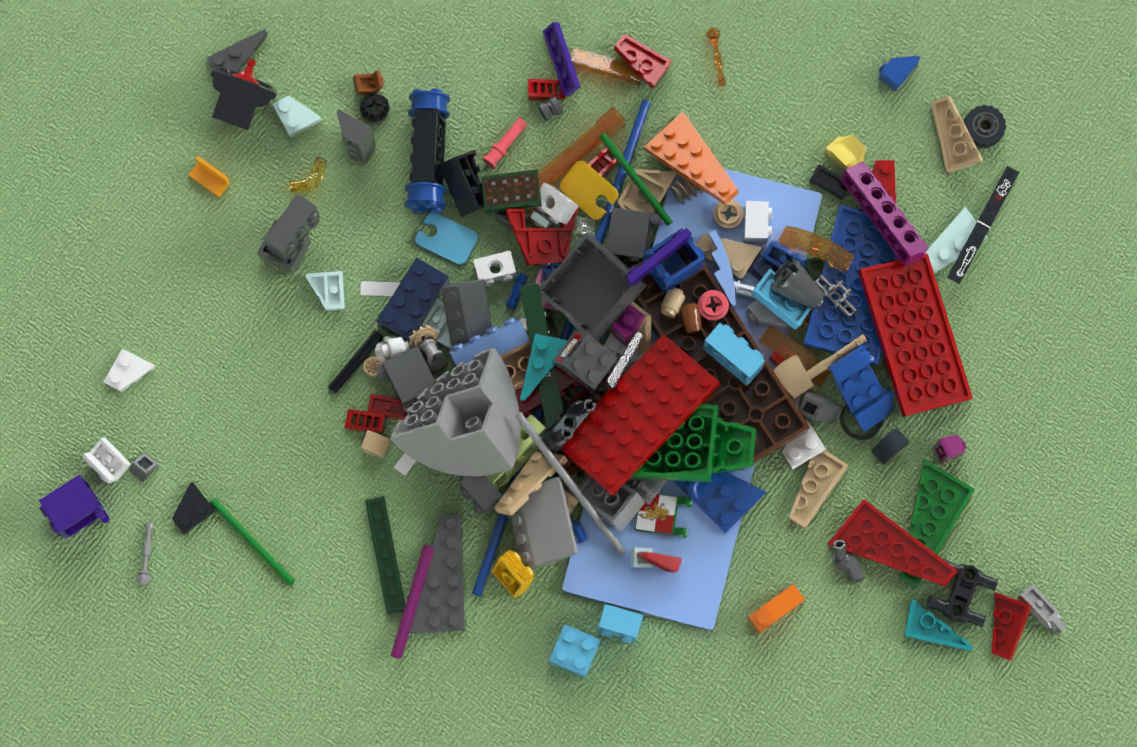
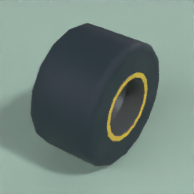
[871,428,909,464]

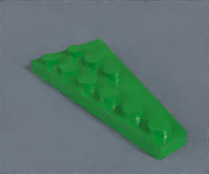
[899,459,975,588]

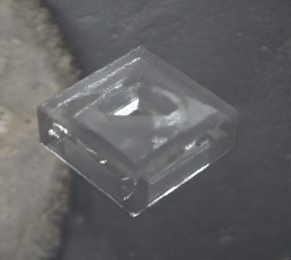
[574,216,596,237]

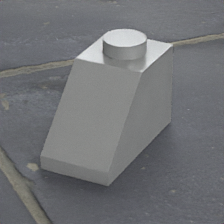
[746,300,788,329]

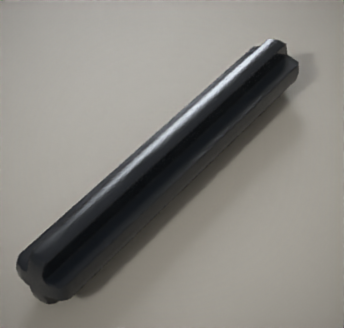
[328,331,382,394]

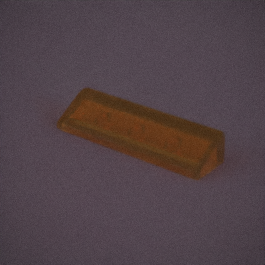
[571,47,642,86]

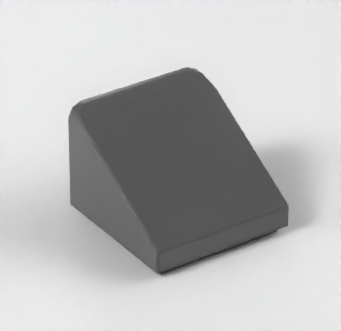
[129,453,159,482]

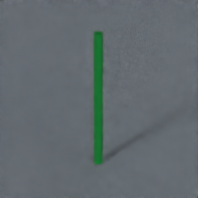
[599,132,673,226]
[210,498,295,586]

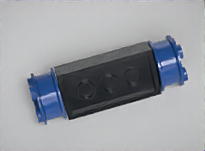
[404,89,450,214]

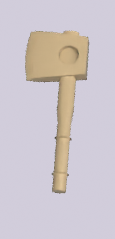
[773,334,867,399]

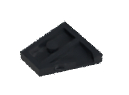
[172,481,216,535]

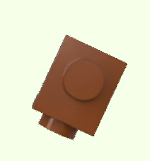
[353,70,384,95]

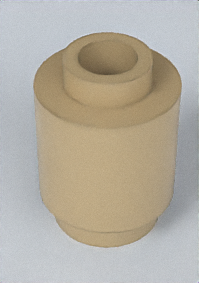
[660,287,685,318]

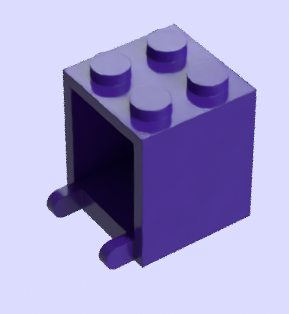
[39,475,110,539]

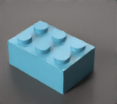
[703,323,765,386]

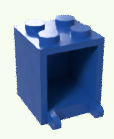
[643,228,705,294]

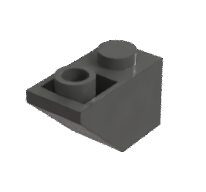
[798,389,843,423]

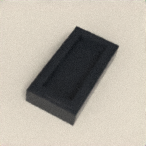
[809,164,848,200]

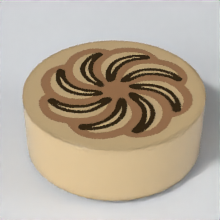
[363,357,382,377]

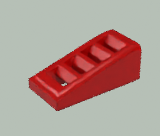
[528,79,566,101]
[588,147,623,178]
[344,409,386,435]
[637,552,682,573]

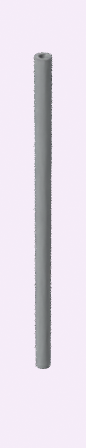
[515,412,626,555]

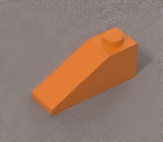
[747,584,805,635]

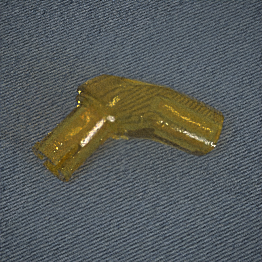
[289,157,327,193]

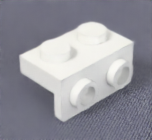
[82,437,131,483]

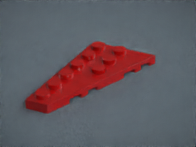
[828,499,958,587]

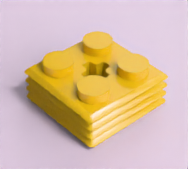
[491,550,534,599]

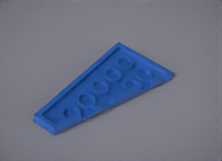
[672,472,767,534]

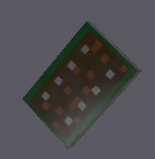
[481,169,542,213]

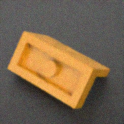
[188,156,231,198]

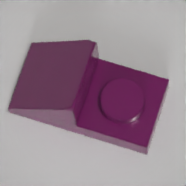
[611,305,645,347]

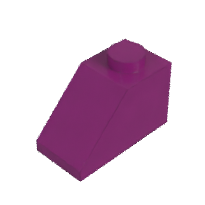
[934,434,966,464]

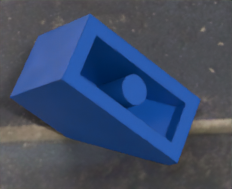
[878,56,921,91]

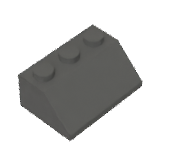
[337,109,376,164]
[441,279,493,344]

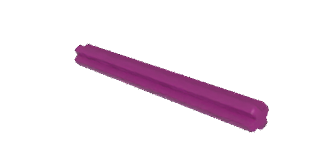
[391,545,434,659]

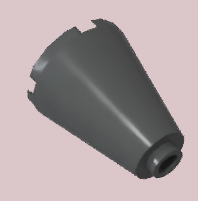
[770,259,824,309]

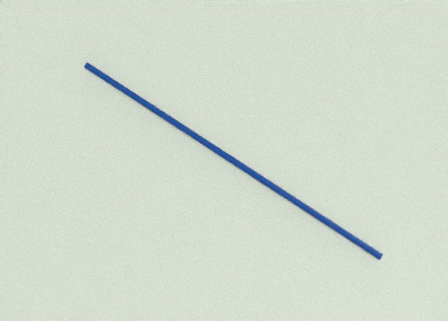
[472,100,651,597]

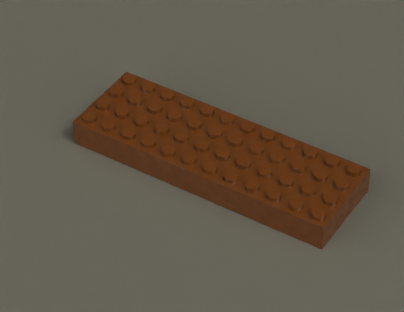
[629,248,810,471]

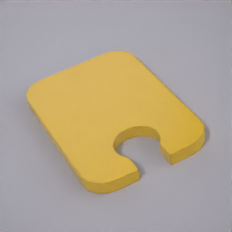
[560,161,619,220]

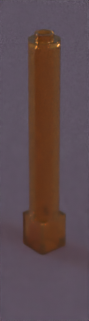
[523,107,626,209]

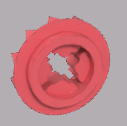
[698,290,729,321]

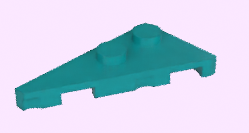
[520,334,567,401]

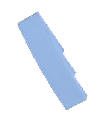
[709,230,736,309]

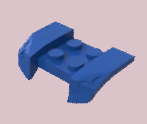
[829,345,895,432]

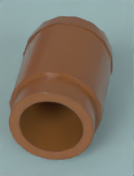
[681,303,702,333]

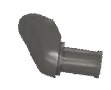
[832,540,864,584]

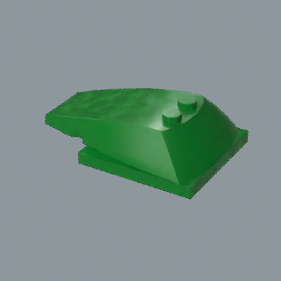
[633,404,756,482]

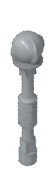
[136,522,154,585]

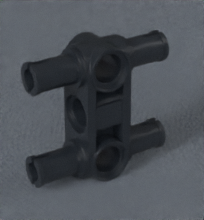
[541,398,595,452]
[926,559,998,628]

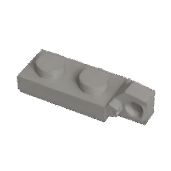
[1017,584,1067,635]

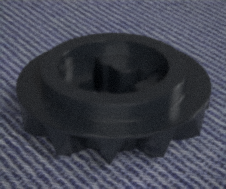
[359,92,390,122]

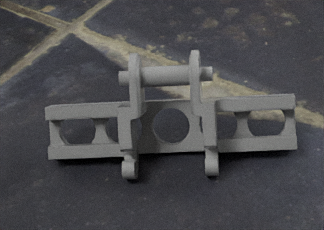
[814,275,857,318]

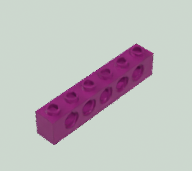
[840,161,928,266]

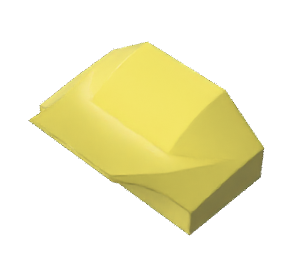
[825,134,866,171]

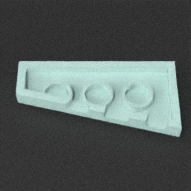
[925,207,988,274]

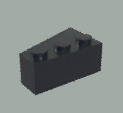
[438,150,484,217]

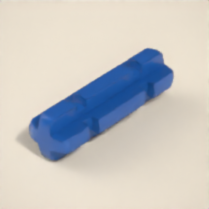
[506,273,528,309]

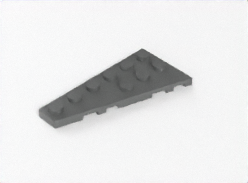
[410,514,465,633]

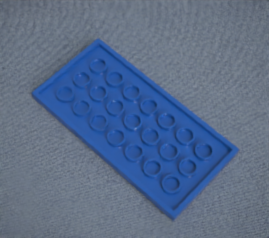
[803,204,900,366]

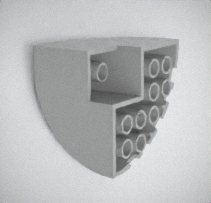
[390,348,521,476]

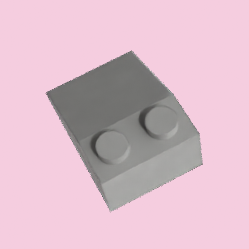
[572,475,645,532]

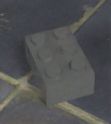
[264,194,320,263]

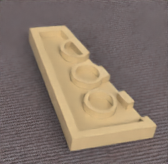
[931,96,983,173]
[789,450,849,529]
[494,451,568,516]

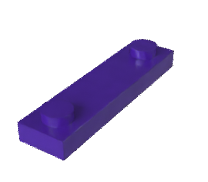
[543,22,581,97]
[626,228,692,287]

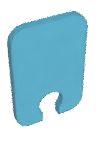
[415,213,478,265]

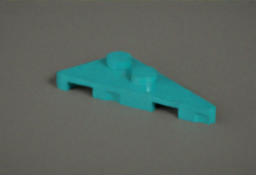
[904,599,973,652]

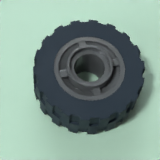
[964,105,1006,148]

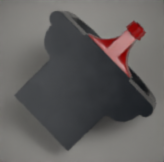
[211,59,277,130]

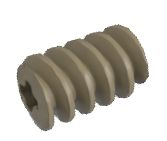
[670,178,704,205]

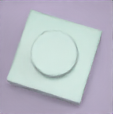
[530,210,553,228]
[631,548,652,568]

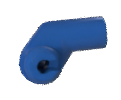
[685,481,700,501]

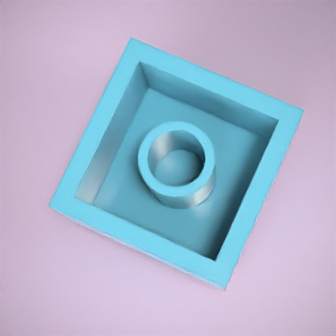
[598,604,643,644]
[549,624,601,678]

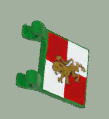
[635,494,692,538]

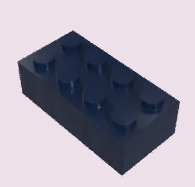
[376,257,450,343]

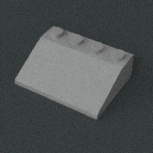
[511,477,578,569]

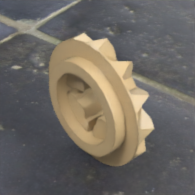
[713,200,744,229]
[409,325,439,352]

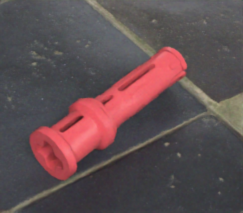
[482,117,527,169]

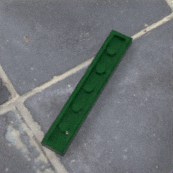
[365,496,406,614]

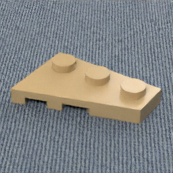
[696,234,762,280]

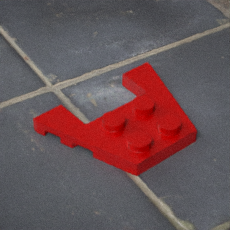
[505,208,578,266]

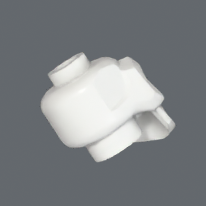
[375,336,410,363]

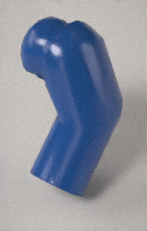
[571,520,588,544]

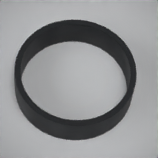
[840,404,883,440]

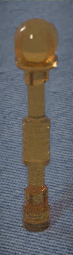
[707,27,726,86]

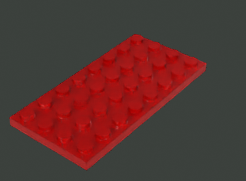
[858,254,973,417]
[560,334,720,496]

